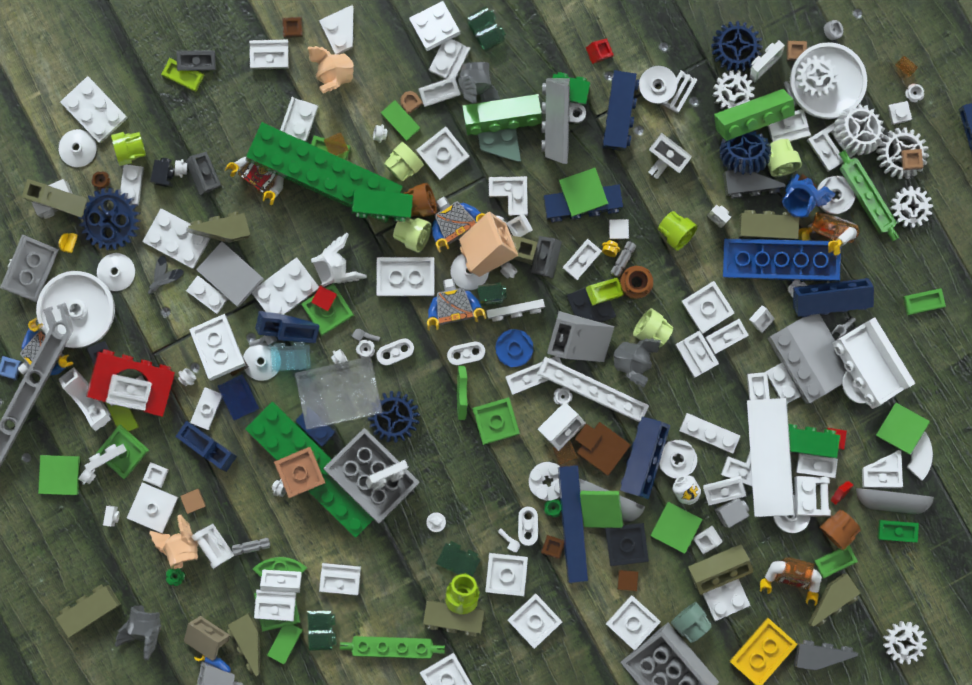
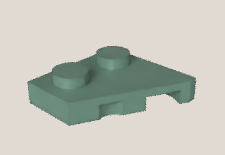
[478,129,521,163]

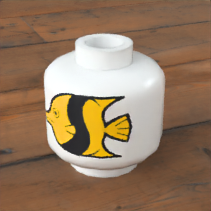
[672,475,701,505]

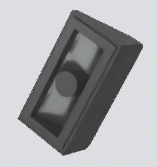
[176,50,216,71]
[186,152,221,195]
[531,236,562,278]

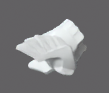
[311,233,367,287]

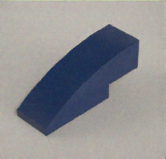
[255,311,320,343]
[176,421,237,472]

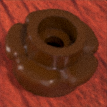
[92,171,111,190]

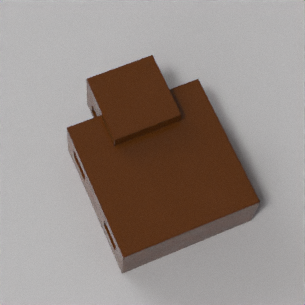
[574,422,631,476]

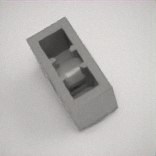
[715,499,749,528]

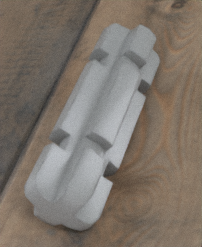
[611,241,636,277]
[232,538,270,556]

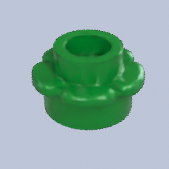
[544,499,561,517]
[166,568,185,586]

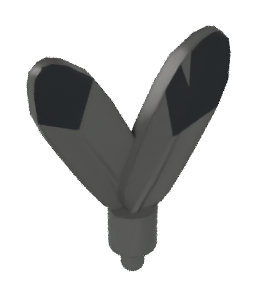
[148,255,184,295]

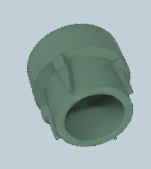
[671,602,711,643]

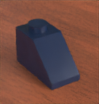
[296,407,337,447]

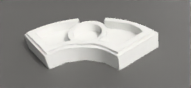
[907,432,933,481]

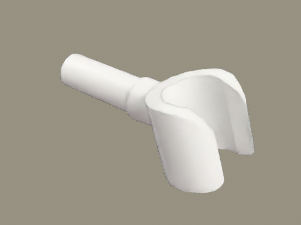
[498,529,520,552]

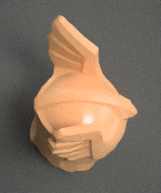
[307,46,354,93]
[150,515,198,569]

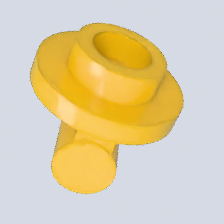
[59,233,78,254]

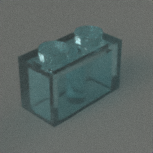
[270,342,311,372]

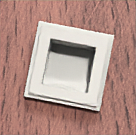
[693,526,722,554]

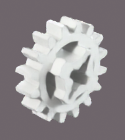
[795,55,838,98]
[713,71,755,109]
[890,186,933,228]
[883,621,927,664]

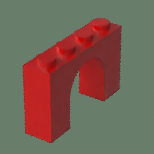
[86,349,175,417]

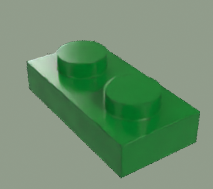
[877,520,919,543]

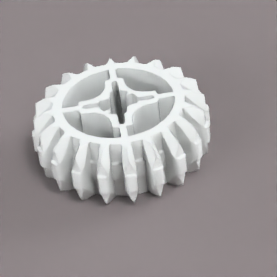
[834,104,885,156]
[876,128,929,179]

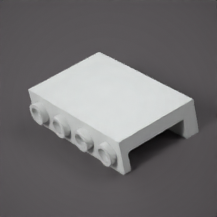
[832,318,915,409]

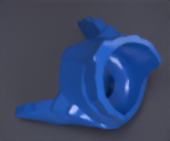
[782,174,835,218]

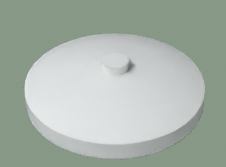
[790,43,867,119]
[36,271,115,348]

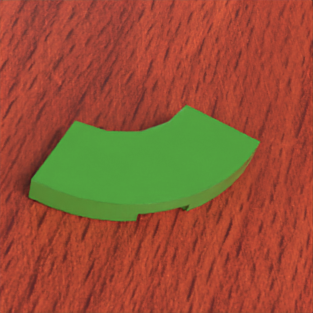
[457,366,467,420]
[253,557,307,577]

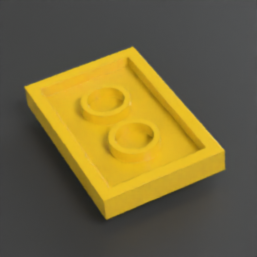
[729,618,798,685]

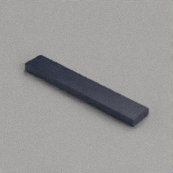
[558,465,588,583]

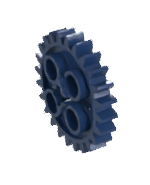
[78,188,141,250]

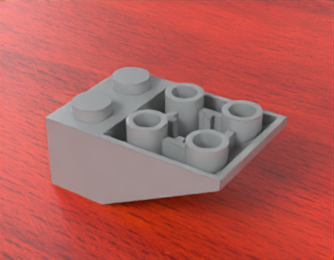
[547,311,614,362]

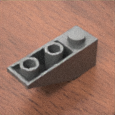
[723,170,785,199]
[794,640,858,670]

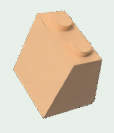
[459,212,518,277]

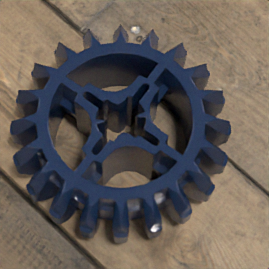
[711,21,763,73]
[719,131,772,175]
[368,391,420,443]

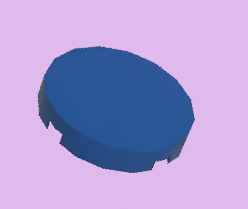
[495,329,533,367]

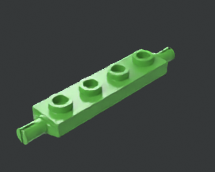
[838,150,899,241]
[340,636,445,659]

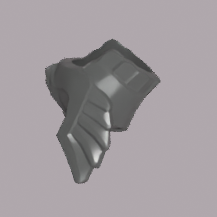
[458,62,500,104]
[614,338,661,387]
[115,605,162,660]

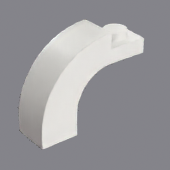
[59,367,111,431]

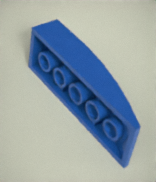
[723,239,841,282]

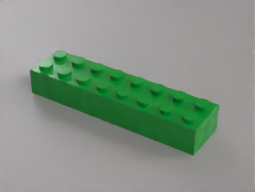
[245,122,403,224]
[245,401,374,538]

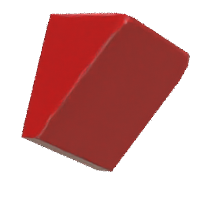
[586,39,614,64]

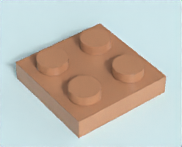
[274,447,326,498]

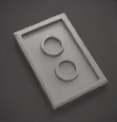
[0,235,59,302]
[196,242,264,307]

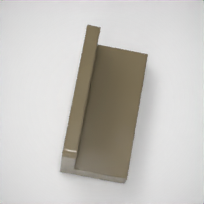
[184,616,230,661]

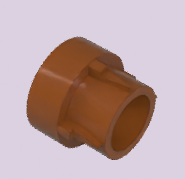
[403,182,437,218]
[620,266,653,299]
[819,510,861,551]

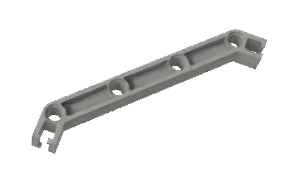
[0,303,73,467]

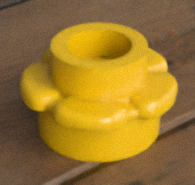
[602,240,620,257]

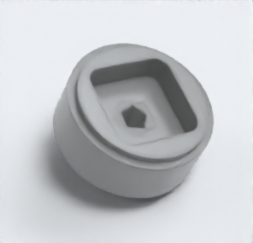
[824,20,843,40]

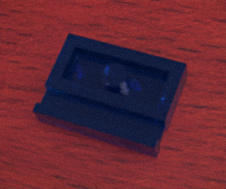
[217,374,259,421]

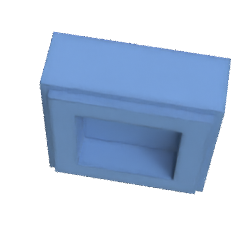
[0,356,22,380]

